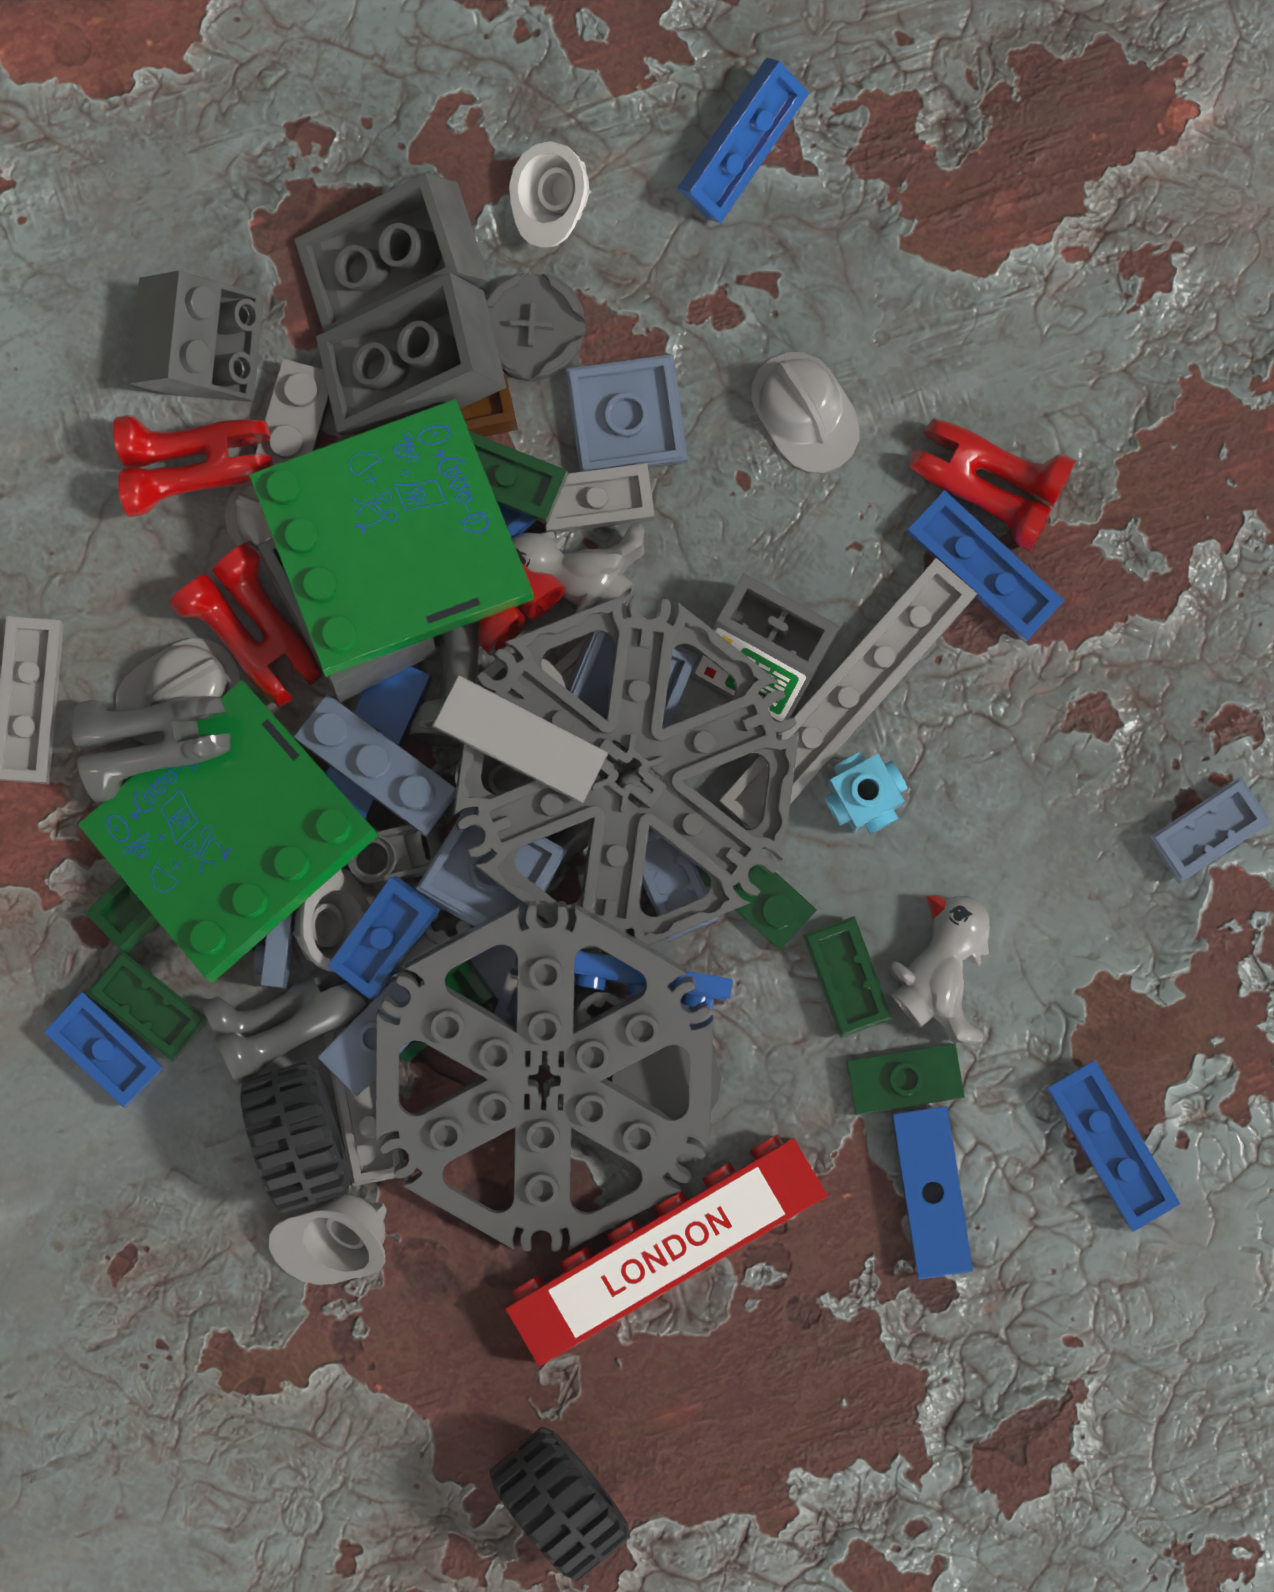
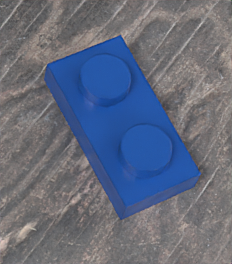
[328,876,440,1000]
[44,992,165,1108]

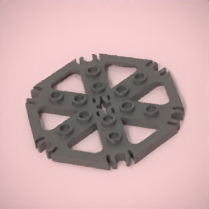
[453,594,799,948]
[376,901,713,1251]

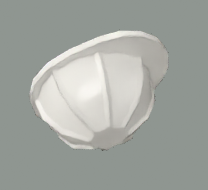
[509,141,592,248]

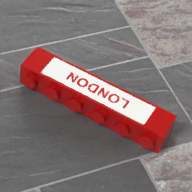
[505,1134,828,1367]

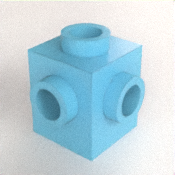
[824,752,907,835]

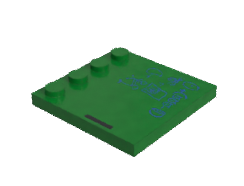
[249,399,534,677]
[78,680,379,983]

